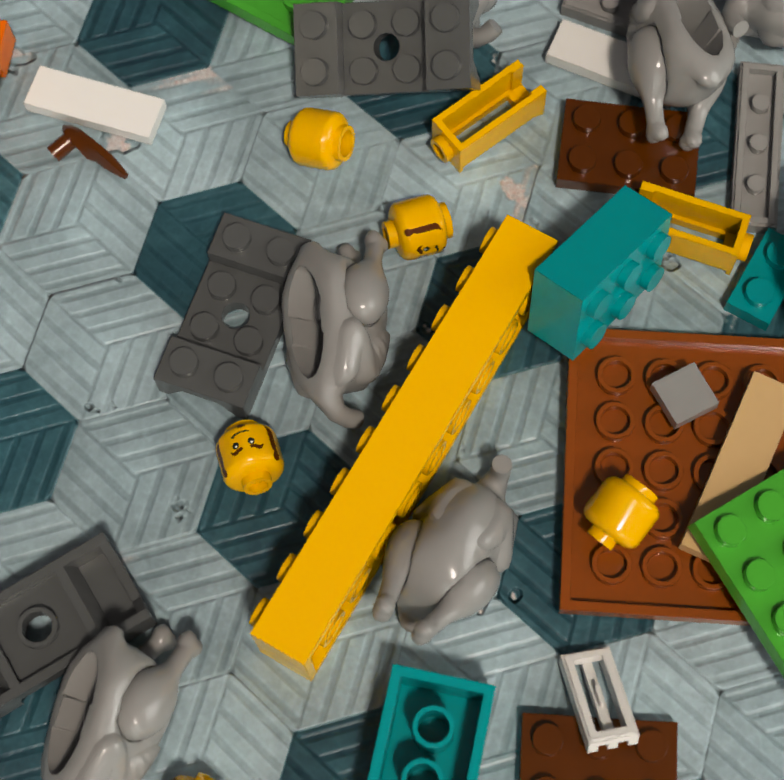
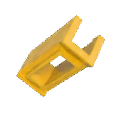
[430,60,547,173]
[639,181,754,275]

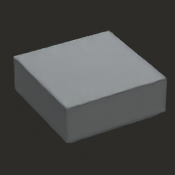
[650,362,719,430]

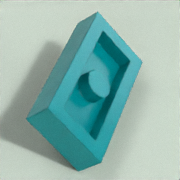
[723,228,784,331]

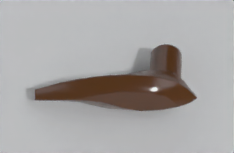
[47,125,128,179]

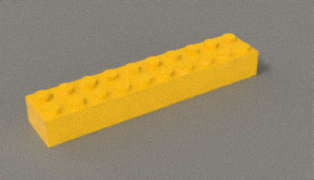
[249,214,559,682]

